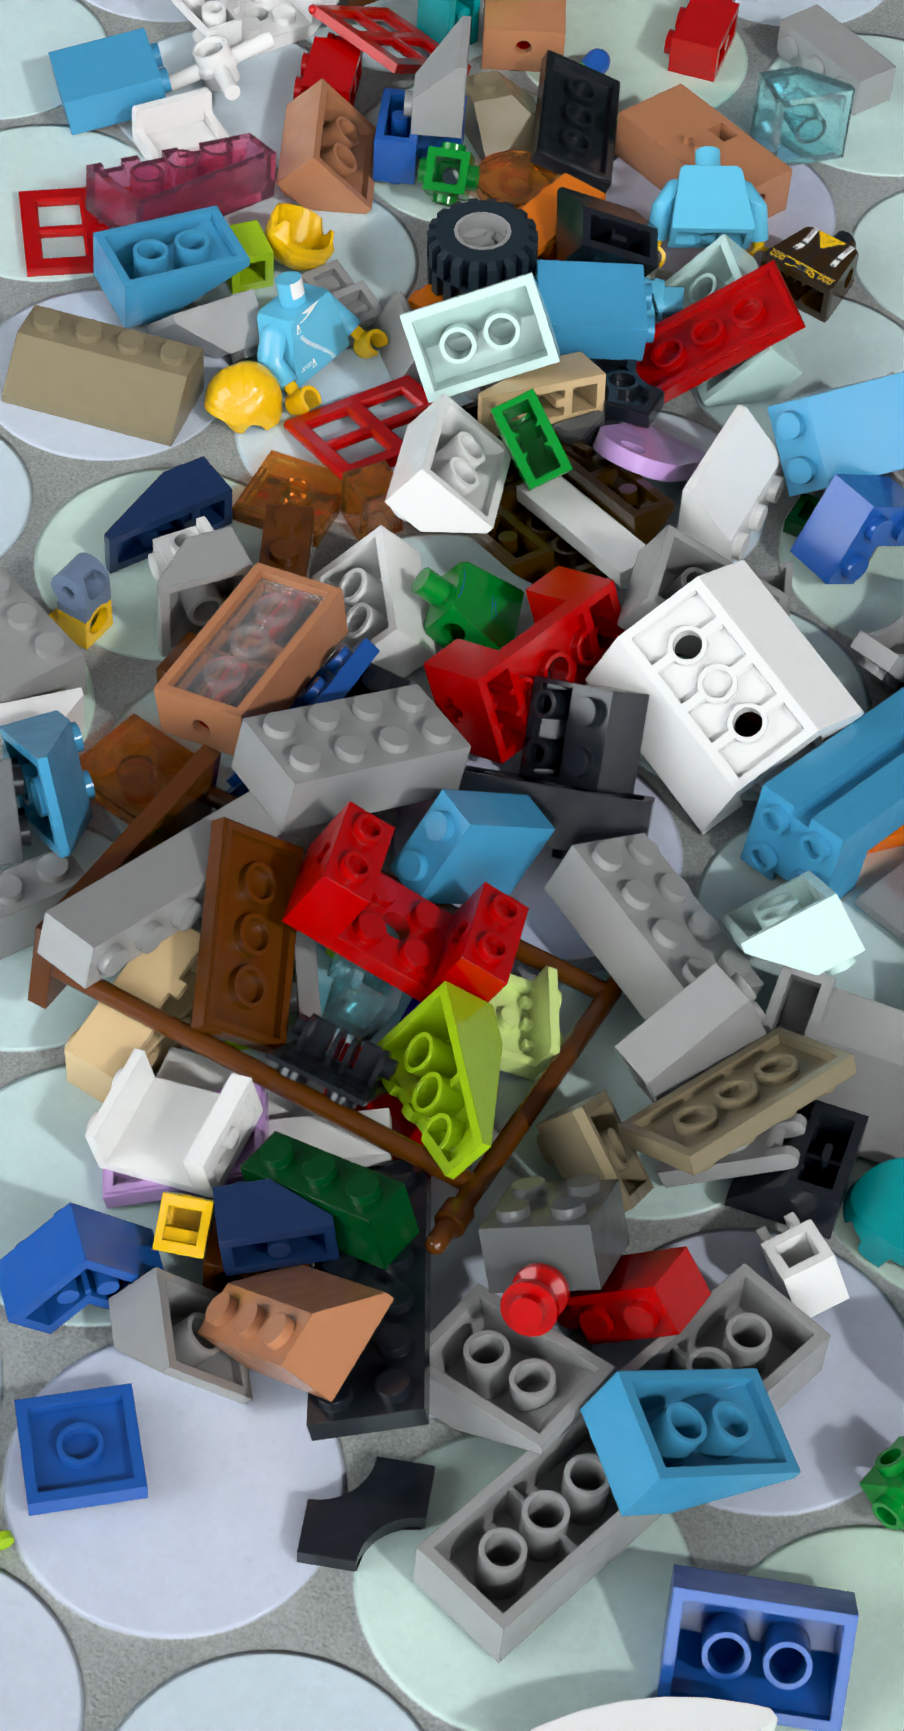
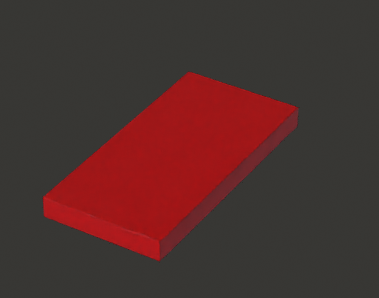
[637,260,806,404]

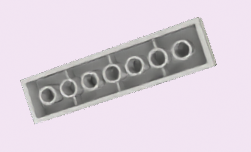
[413,1262,831,1663]

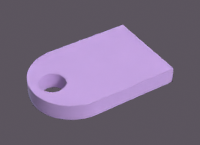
[593,423,706,482]

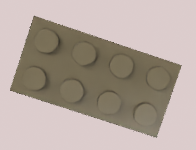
[617,1027,857,1176]

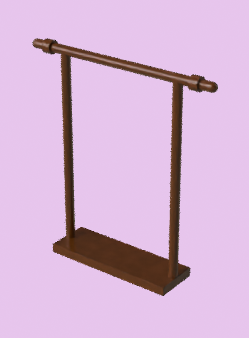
[27,744,624,1255]

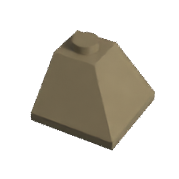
[465,70,537,168]
[536,1089,654,1212]

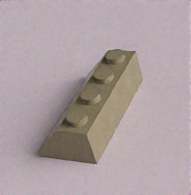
[2,305,204,447]

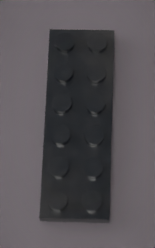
[306,1160,431,1441]

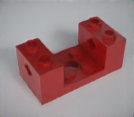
[423,566,626,764]
[282,801,529,1002]

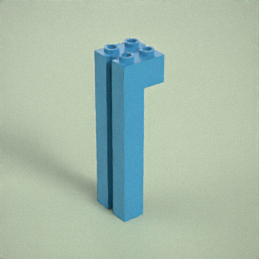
[740,687,904,899]

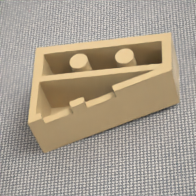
[64,927,200,1103]

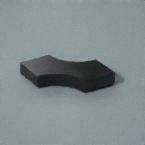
[590,359,665,428]
[297,1456,435,1572]

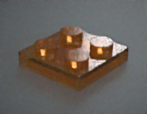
[79,713,194,825]

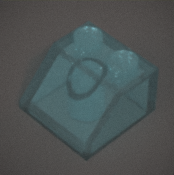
[750,66,855,166]

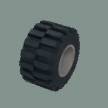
[427,198,538,300]

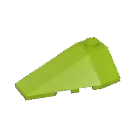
[376,981,503,1180]

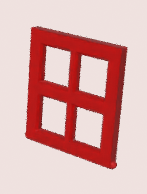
[308,4,471,75]
[18,183,158,277]
[284,375,433,485]

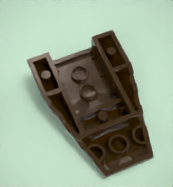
[460,400,674,584]

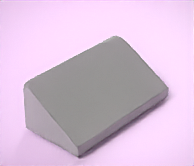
[371,291,422,384]

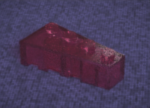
[86,133,276,229]

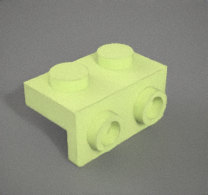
[488,966,564,1080]

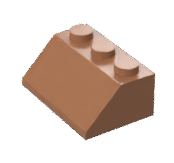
[276,78,376,214]
[197,1265,394,1402]

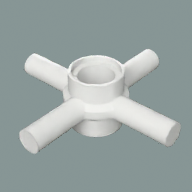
[165,29,276,100]

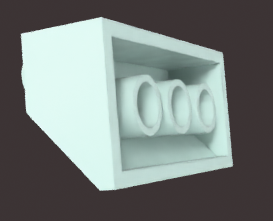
[665,234,803,407]

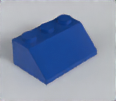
[656,1564,859,1731]

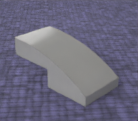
[301,259,384,327]

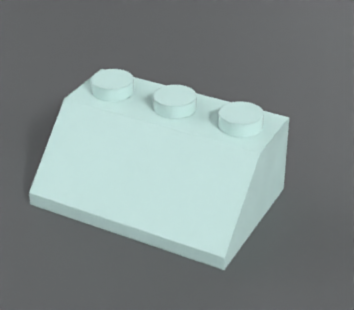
[400,272,560,403]
[718,870,865,976]

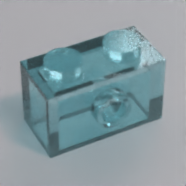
[322,924,402,1042]

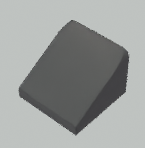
[553,410,605,456]

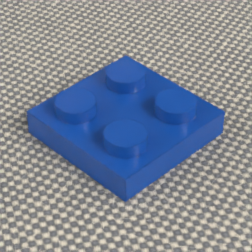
[14,1383,148,1516]

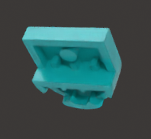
[843,1158,904,1268]

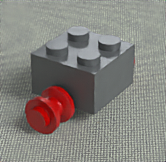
[478,1174,630,1337]

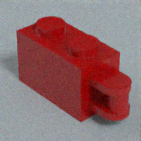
[664,0,740,82]
[293,32,363,107]
[557,1246,711,1345]

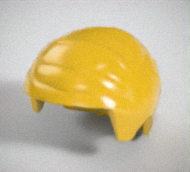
[264,203,335,271]
[204,361,283,434]

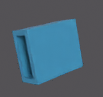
[48,28,172,135]
[534,260,655,361]
[390,789,556,904]

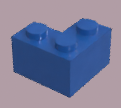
[373,88,467,185]
[790,474,904,584]
[0,1202,164,1334]

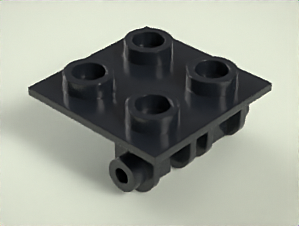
[265,1013,399,1108]

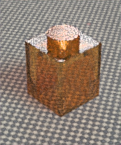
[341,460,403,541]

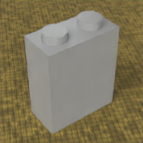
[614,963,767,1103]

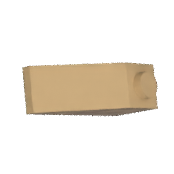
[477,352,606,436]

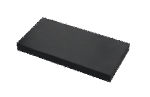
[530,50,620,193]

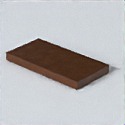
[191,817,304,1053]

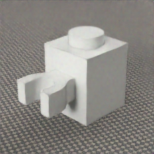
[756,1212,849,1318]

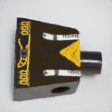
[760,227,859,323]

